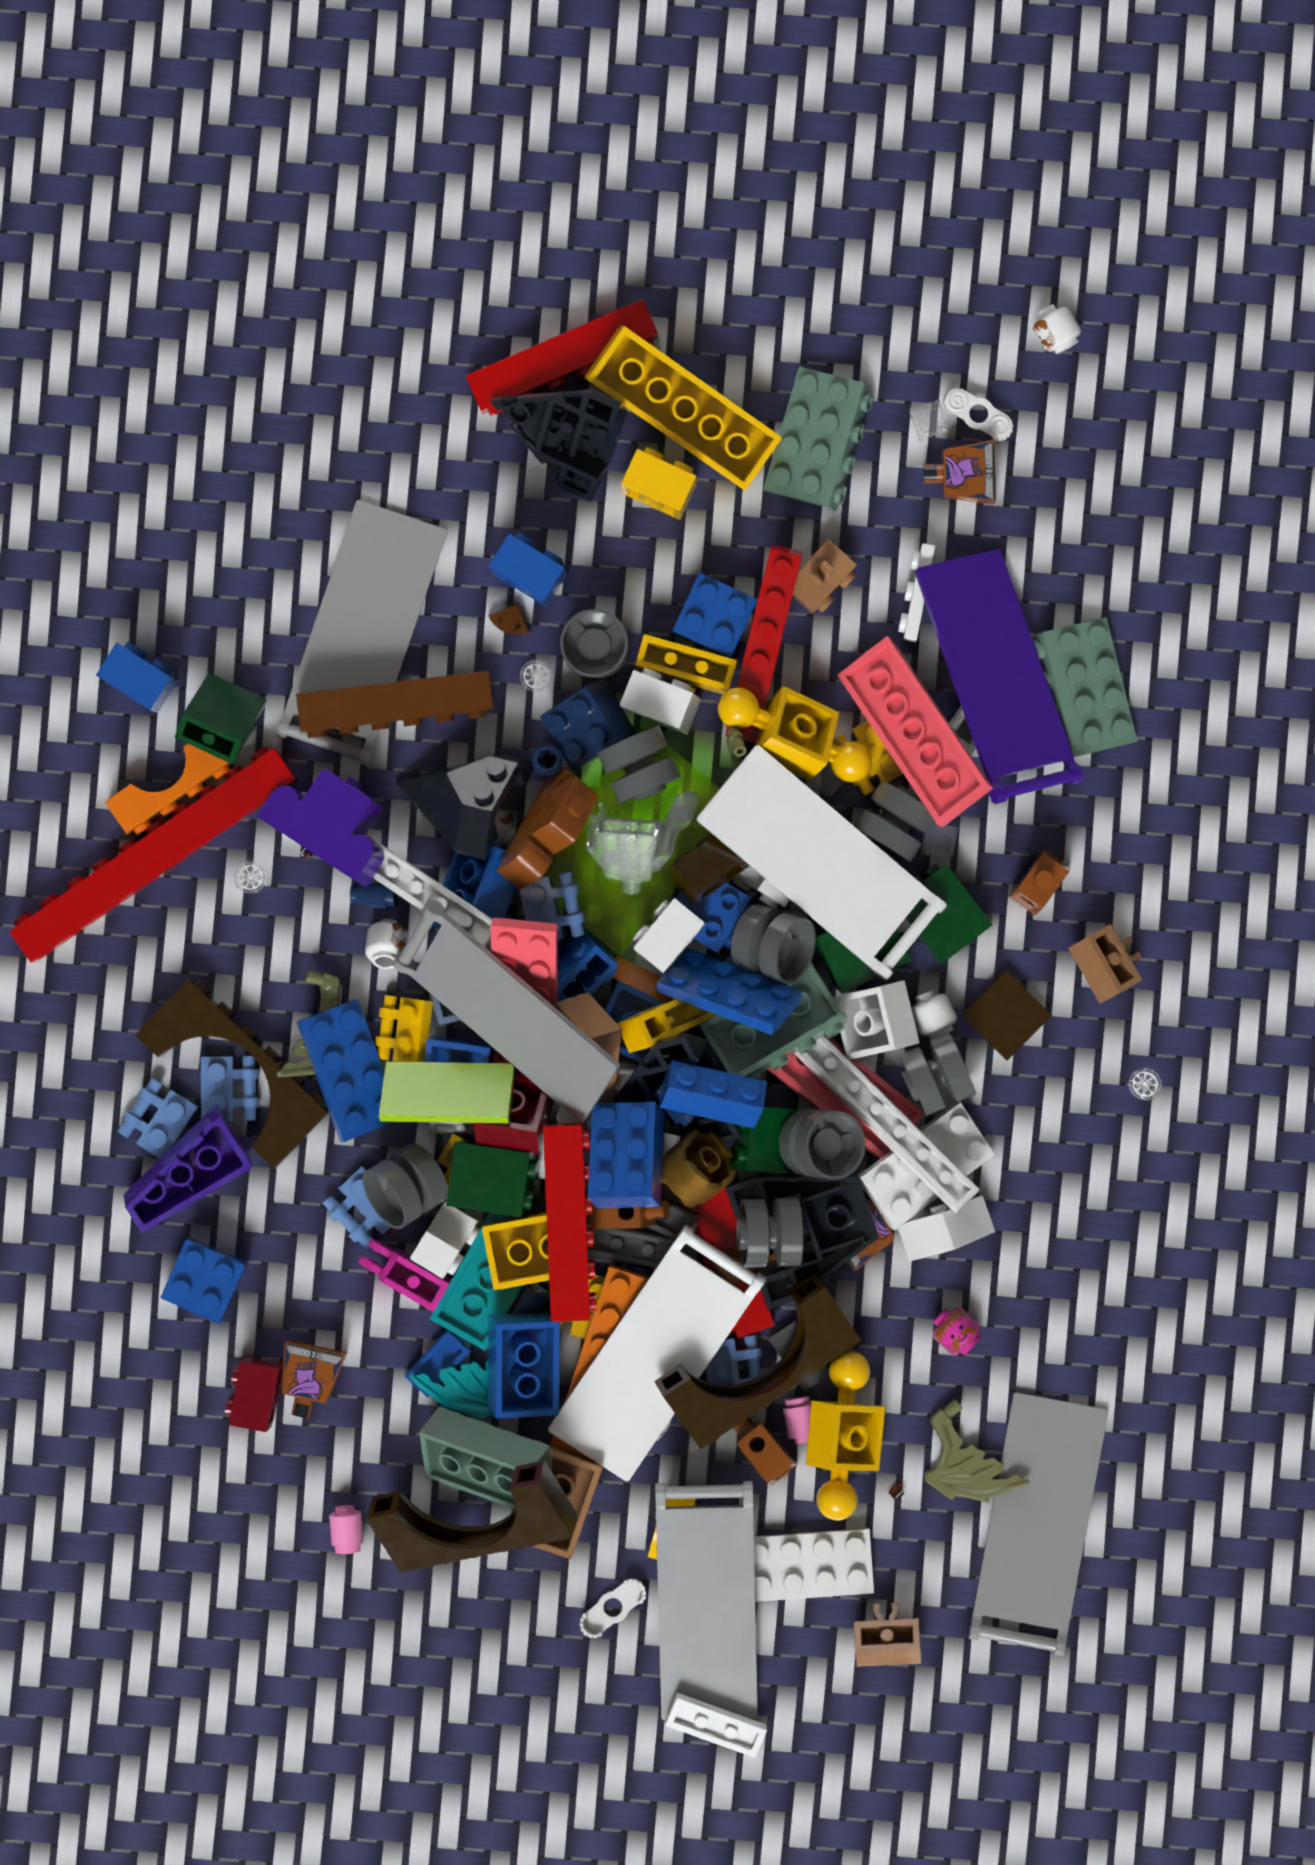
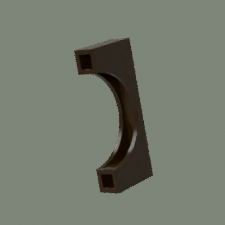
[135,979,329,1169]
[654,1272,861,1449]
[366,1460,578,1573]

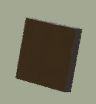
[961,970,1052,1061]

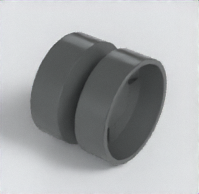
[560,609,629,681]
[597,726,682,804]
[854,780,935,862]
[731,903,816,984]
[899,1032,976,1116]
[779,1108,865,1179]
[362,1143,448,1229]
[736,1198,803,1268]

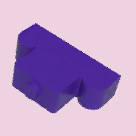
[257,769,384,888]

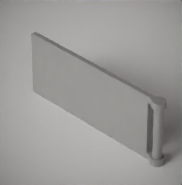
[276,500,447,766]
[393,899,620,1123]
[968,1392,1108,1656]
[655,1481,758,1720]

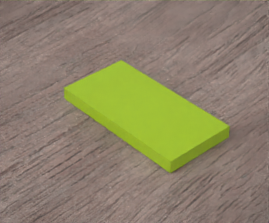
[379,1062,515,1123]

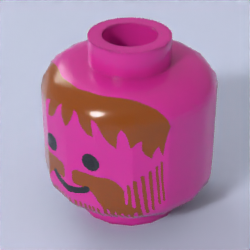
[933,1307,981,1355]

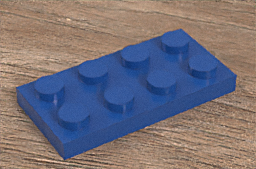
[656,948,802,1035]
[297,999,394,1142]

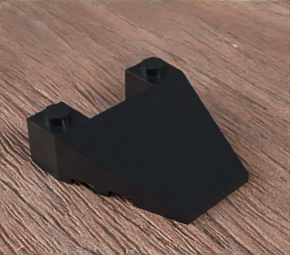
[725,1174,879,1310]

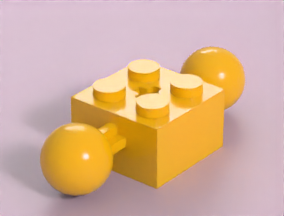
[718,686,872,782]
[805,1350,885,1521]

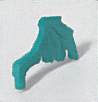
[409,1360,493,1420]

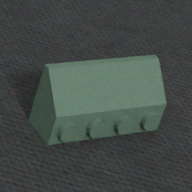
[419,1407,553,1509]

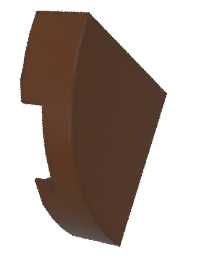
[488,603,530,635]

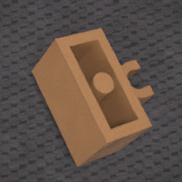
[792,539,857,615]
[1068,924,1142,1004]
[854,1603,921,1667]

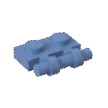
[519,871,585,940]
[201,1056,259,1121]
[118,1077,199,1159]
[322,1166,391,1250]
[706,1335,763,1385]

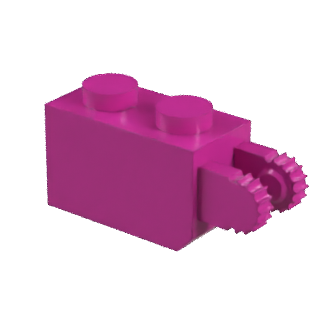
[358,1238,452,1312]

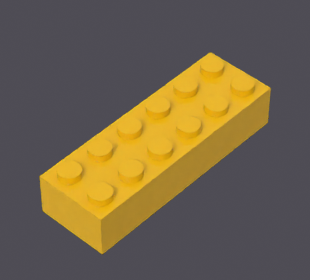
[584,325,782,491]

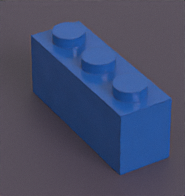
[660,1060,767,1128]

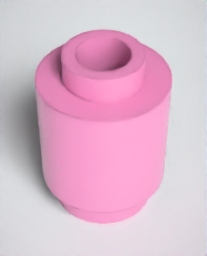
[783,1395,811,1444]
[329,1505,363,1554]

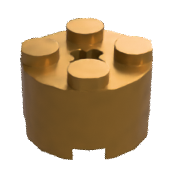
[662,1130,736,1208]

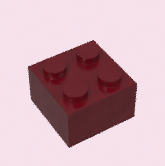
[473,1074,554,1154]
[225,1356,283,1432]

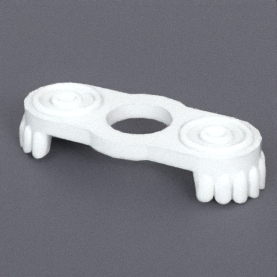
[943,388,1013,442]
[579,1579,646,1638]

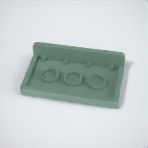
[763,367,874,511]
[1032,617,1138,757]
[699,962,847,1079]

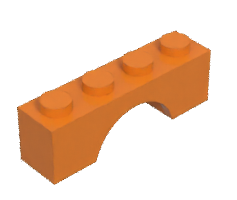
[105,744,232,836]

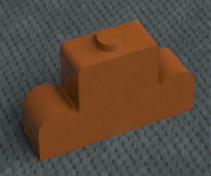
[496,767,599,890]

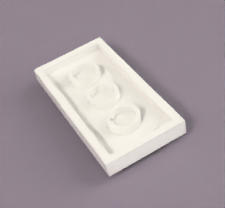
[858,1102,995,1230]
[754,1528,874,1602]

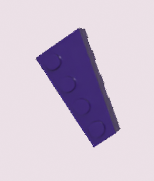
[123,1104,253,1233]

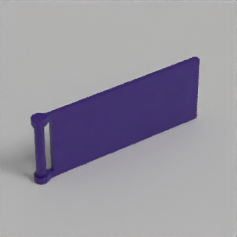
[915,549,1083,804]

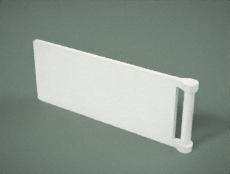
[696,745,947,981]
[548,1224,767,1481]

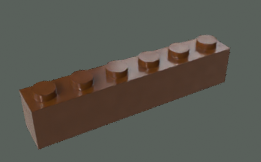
[296,671,493,738]

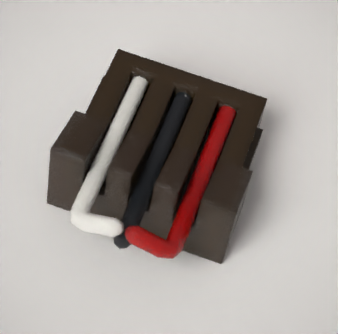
[888,1484,905,1501]

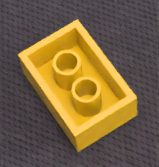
[621,447,696,520]
[482,1212,549,1290]

